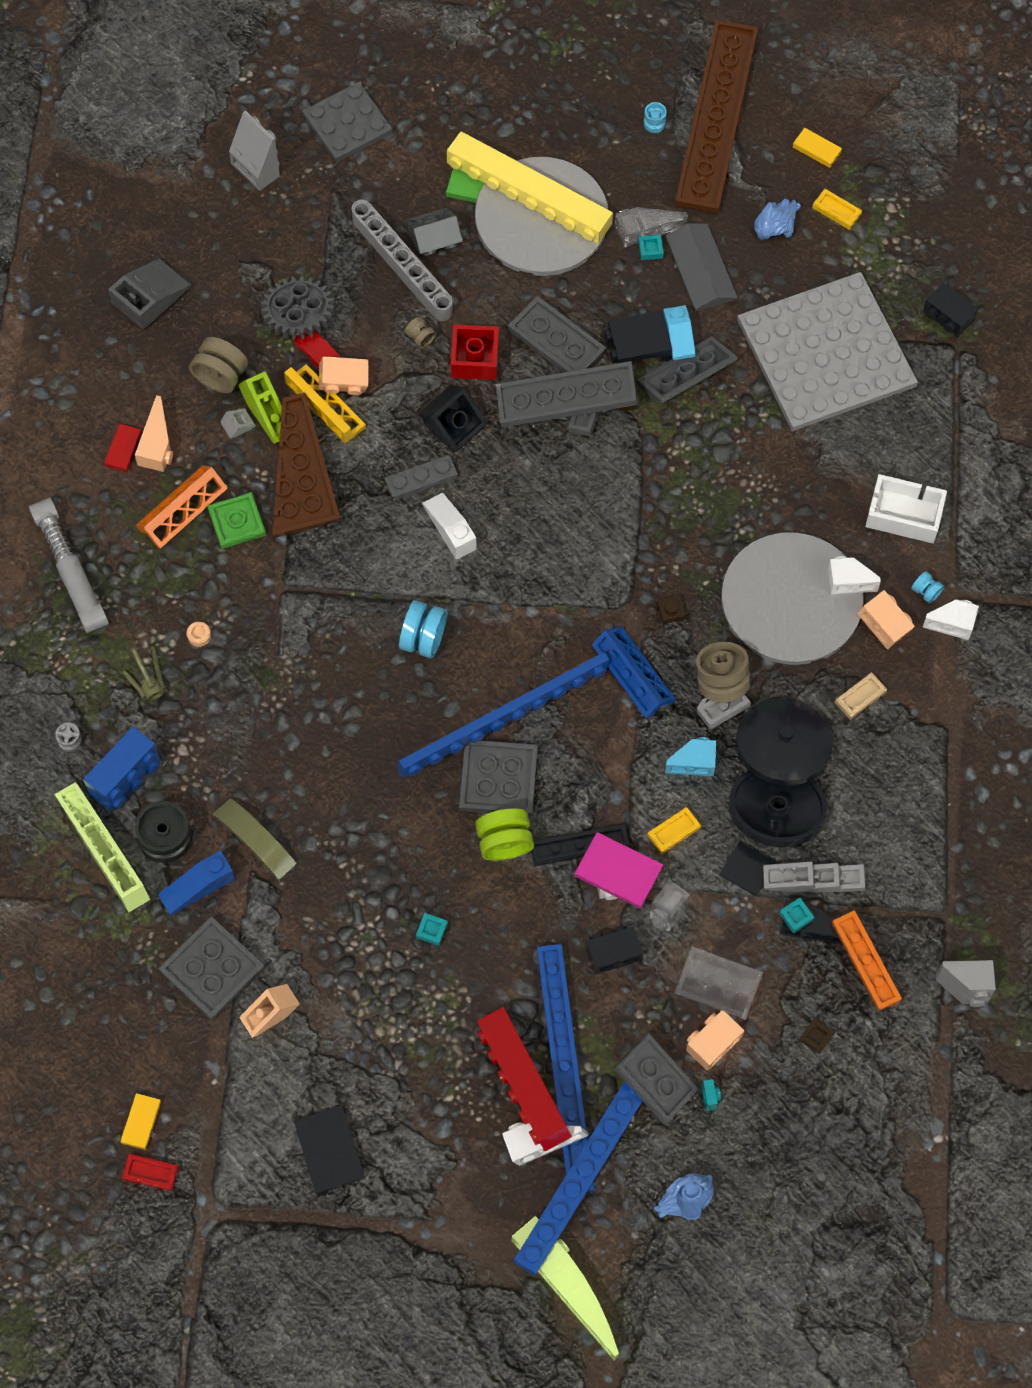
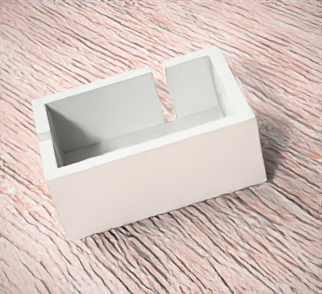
[865,474,947,544]

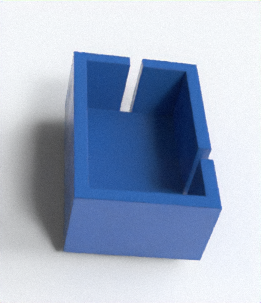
[83,726,160,813]

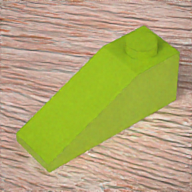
[238,371,282,444]

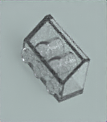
[675,946,763,1020]

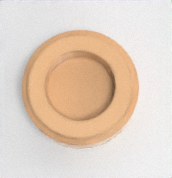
[187,622,211,647]

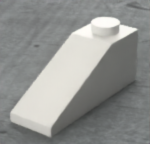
[422,493,476,560]
[502,1123,589,1166]

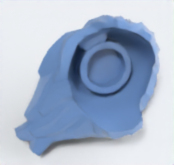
[754,198,801,241]
[654,1173,714,1220]

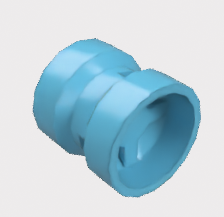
[644,102,667,133]
[911,571,945,604]

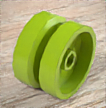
[475,809,534,861]

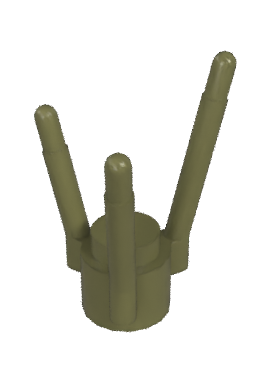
[122,646,166,701]

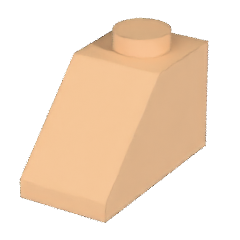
[239,984,300,1038]

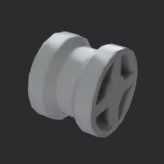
[55,723,82,752]

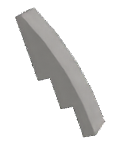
[763,862,866,892]

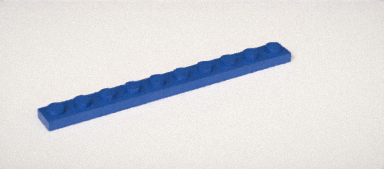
[398,652,609,778]
[537,944,594,1193]
[513,1081,642,1276]

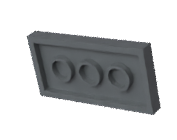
[508,296,606,372]

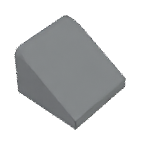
[221,408,256,439]

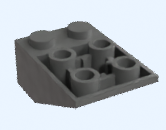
[108,259,191,330]

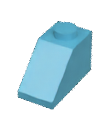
[663,305,695,360]
[665,737,716,776]

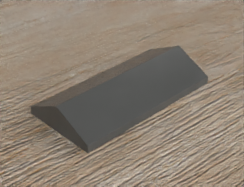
[665,224,738,312]
[637,336,737,404]

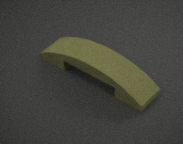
[213,798,297,881]

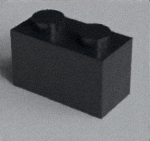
[923,282,978,338]
[586,926,643,975]

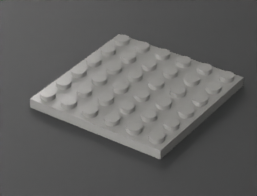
[737,272,918,431]

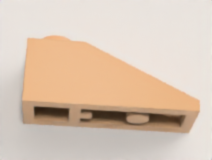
[135,395,173,472]

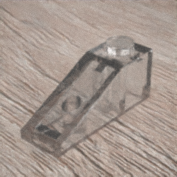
[615,207,688,247]

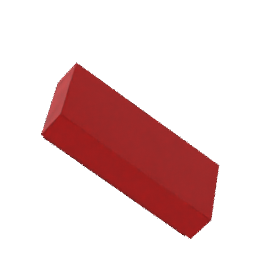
[104,424,142,473]
[122,1154,179,1192]

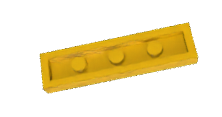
[284,364,366,444]

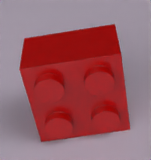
[451,325,499,380]

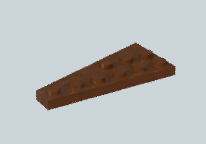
[272,392,341,538]

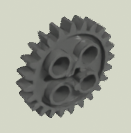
[261,276,335,340]

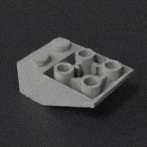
[229,110,280,191]

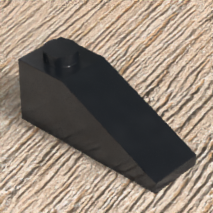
[779,898,843,945]

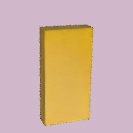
[793,128,842,168]
[812,189,862,230]
[647,807,701,855]
[120,1093,161,1150]

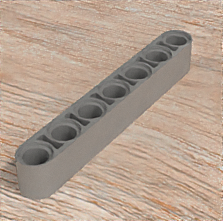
[352,200,453,321]

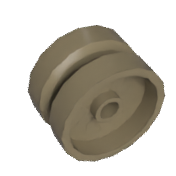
[189,337,248,393]
[696,642,751,702]

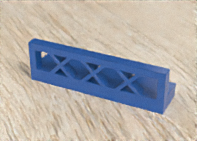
[592,627,676,718]

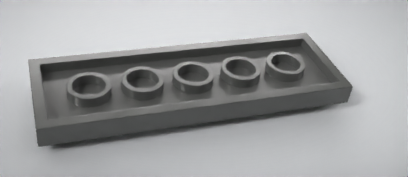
[496,361,638,428]

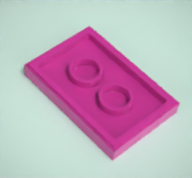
[574,832,663,909]

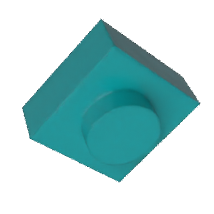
[638,235,664,260]
[779,898,815,933]
[416,913,448,946]
[702,1079,721,1111]

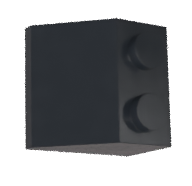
[418,385,487,452]

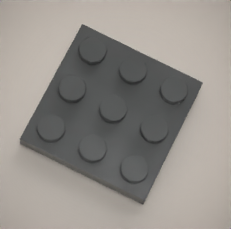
[302,82,393,163]
[459,741,538,816]
[158,916,265,1021]

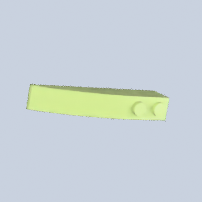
[55,782,150,912]
[512,1216,619,1360]

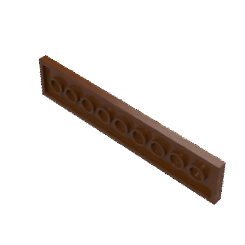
[675,20,758,213]

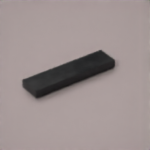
[531,824,630,867]

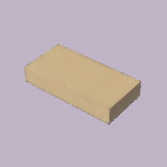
[835,672,887,720]

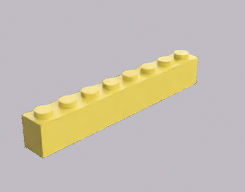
[447,131,613,244]

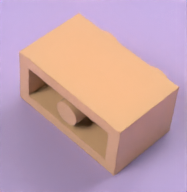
[319,357,368,395]
[857,590,915,650]
[686,1010,745,1071]

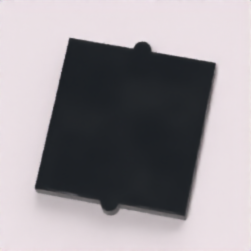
[719,841,776,897]

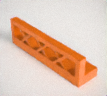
[135,465,227,549]
[832,910,902,1011]

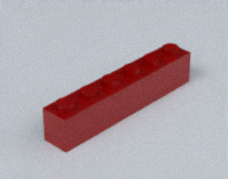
[477,1007,572,1152]

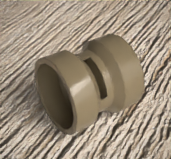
[405,317,436,349]

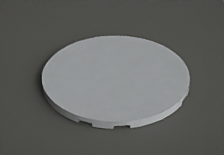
[475,157,608,276]
[721,533,863,665]

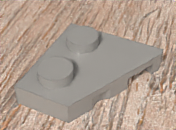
[697,695,750,730]

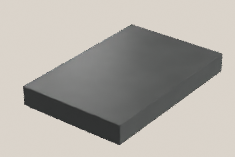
[613,1033,699,1124]

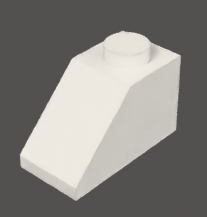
[828,556,881,595]
[923,600,979,640]

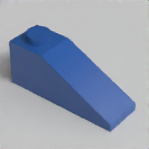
[158,850,235,916]

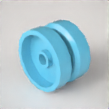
[399,600,448,659]

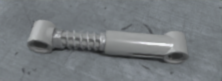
[28,497,109,634]

